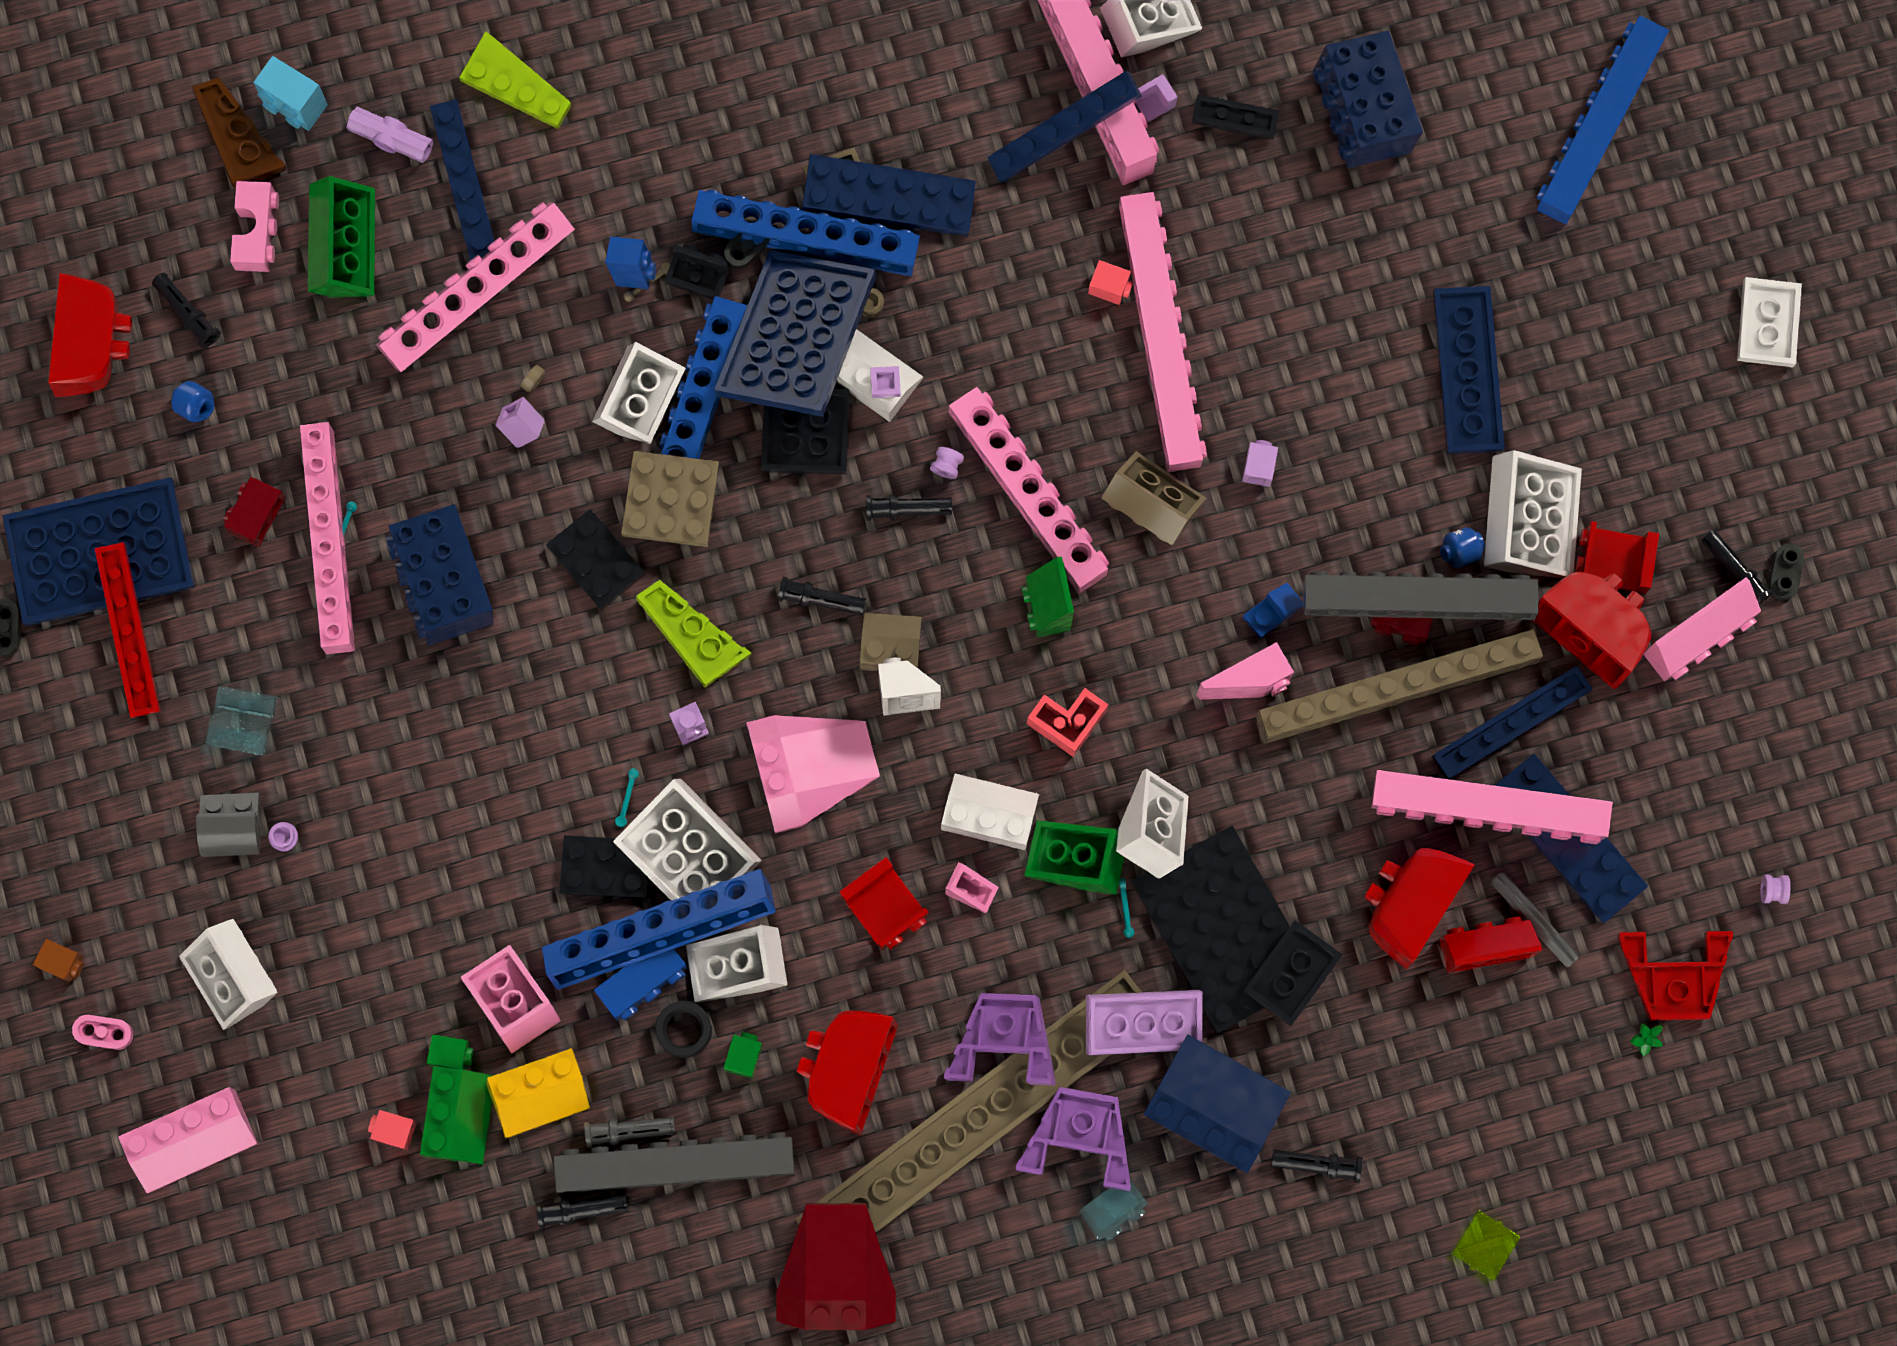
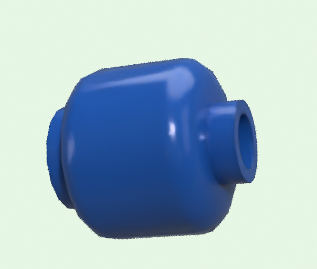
[171,381,214,423]
[1440,527,1485,568]

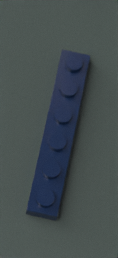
[987,71,1142,182]
[430,99,494,260]
[1432,666,1593,780]

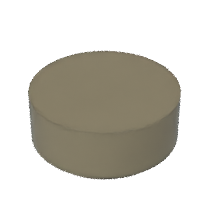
[862,288,884,317]
[520,364,546,393]

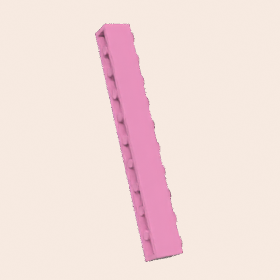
[1119,192,1207,472]

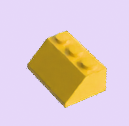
[486,1048,590,1139]

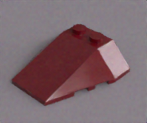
[776,1203,896,1330]

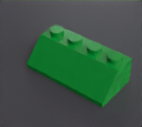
[308,176,375,297]

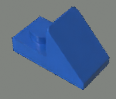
[1242,583,1303,640]

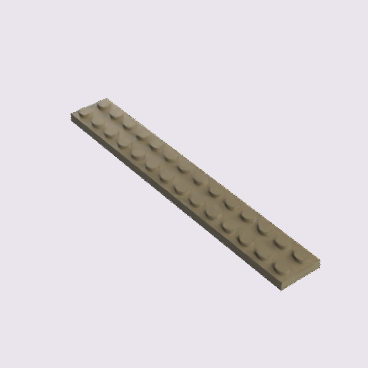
[795,970,1142,1233]

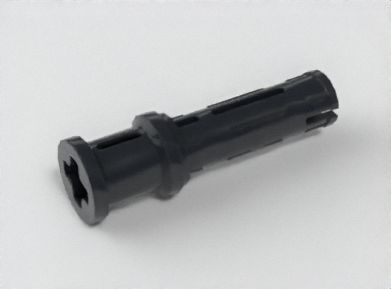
[152,272,221,348]
[866,495,952,521]
[1701,529,1773,605]
[778,576,866,616]
[1271,1149,1363,1183]
[536,1193,628,1229]

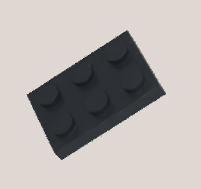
[546,509,645,611]
[559,835,649,900]
[1243,920,1343,1027]

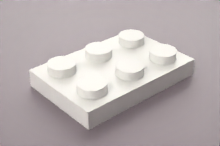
[1737,277,1802,367]

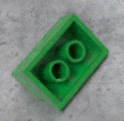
[420,1066,493,1165]

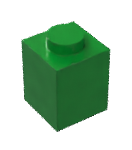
[723,1032,763,1080]
[427,1035,474,1070]

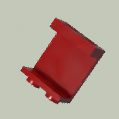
[1575,521,1659,595]
[839,857,929,951]

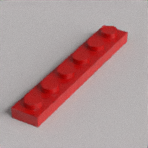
[95,542,161,718]

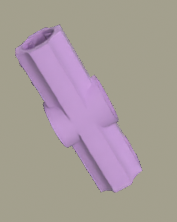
[346,107,433,163]

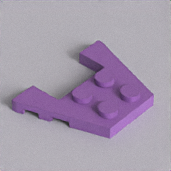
[944,993,1056,1086]
[1016,1087,1131,1192]

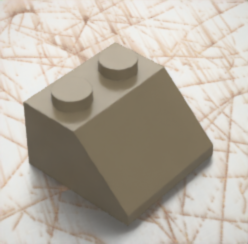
[860,613,922,671]

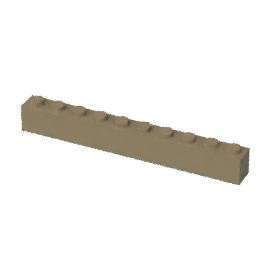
[1256,629,1543,744]

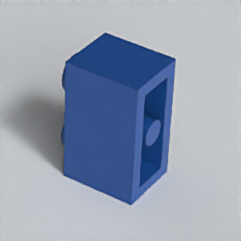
[605,237,657,289]

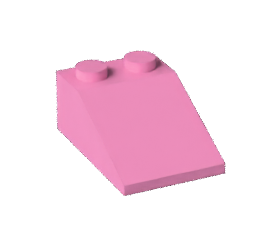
[1196,642,1294,700]
[461,945,561,1054]

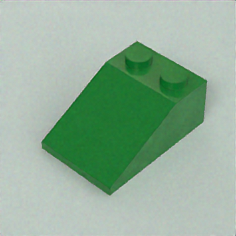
[1021,556,1074,638]
[1024,820,1124,895]

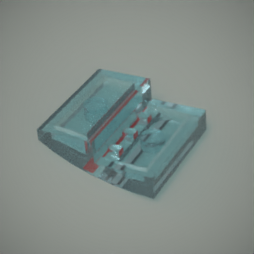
[206,686,277,755]

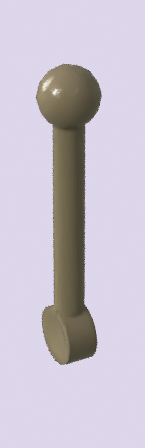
[623,262,670,302]

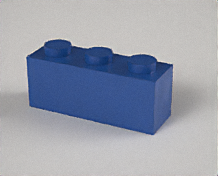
[594,949,688,1021]

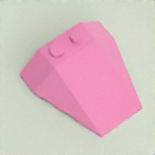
[746,715,880,833]

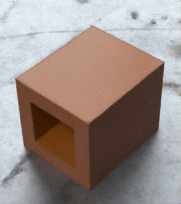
[33,939,84,983]

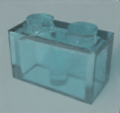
[1078,1180,1148,1242]

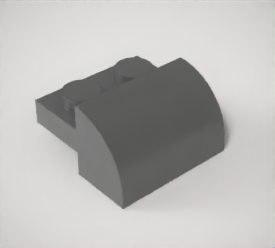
[196,792,261,857]

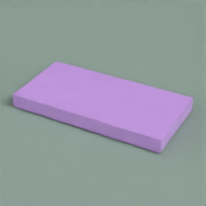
[1086,990,1202,1055]

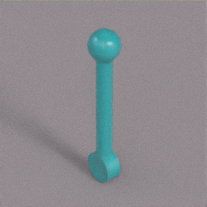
[342,501,357,535]
[615,768,639,827]
[1119,878,1135,938]

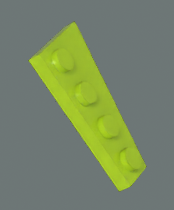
[459,31,571,129]
[636,580,751,688]

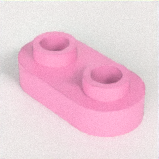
[72,1015,133,1050]

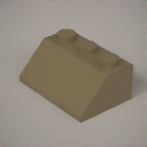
[1101,451,1207,545]

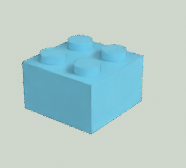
[253,56,328,131]

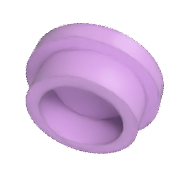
[268,822,298,852]

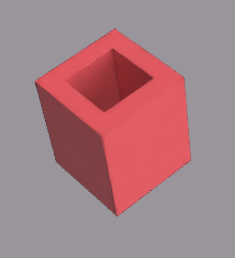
[1088,260,1133,305]
[368,1110,417,1151]

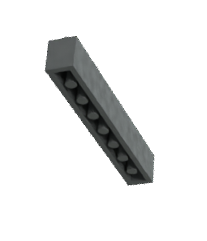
[1303,571,1538,620]
[554,1132,795,1194]

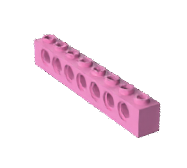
[376,202,575,372]
[949,387,1109,594]
[300,422,355,654]

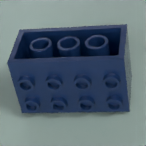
[1313,30,1423,168]
[385,504,493,646]

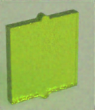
[1452,1210,1520,1281]

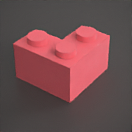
[1027,688,1108,757]

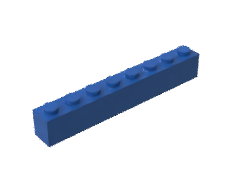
[1536,15,1669,225]

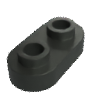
[724,222,770,270]
[1768,543,1804,601]
[0,598,21,657]

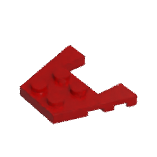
[1617,931,1733,1021]

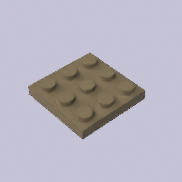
[621,451,720,547]

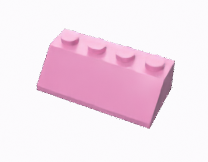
[1643,577,1761,682]
[119,1087,258,1193]

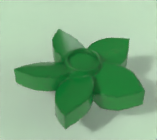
[1630,1024,1663,1056]

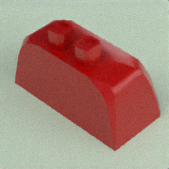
[48,273,133,397]
[1532,571,1652,689]
[1364,848,1475,969]
[797,1010,898,1136]

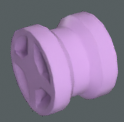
[930,447,964,479]
[1760,874,1790,904]

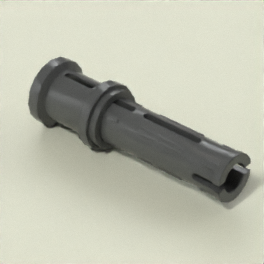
[584,1116,675,1149]

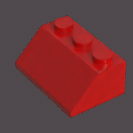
[1440,917,1542,973]

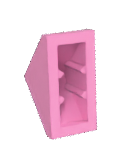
[945,862,999,913]

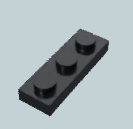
[1191,94,1279,140]

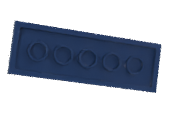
[802,154,976,237]
[1433,286,1505,454]
[1495,753,1648,924]

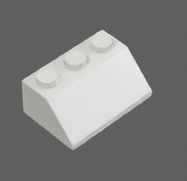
[836,329,923,422]
[592,342,685,444]
[878,658,941,715]
[941,774,1039,850]
[179,919,278,1030]

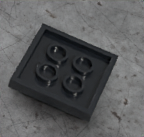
[761,389,849,475]

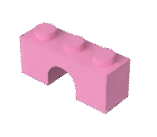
[230,181,279,272]

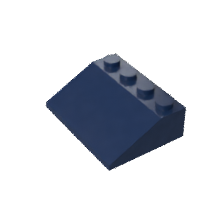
[1143,1034,1291,1174]

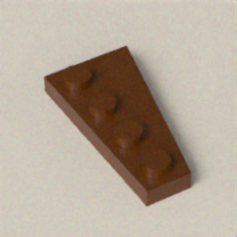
[192,78,286,188]

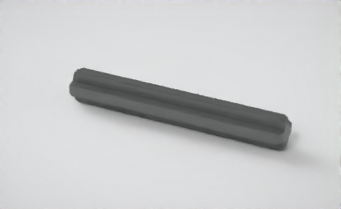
[1491,872,1579,967]

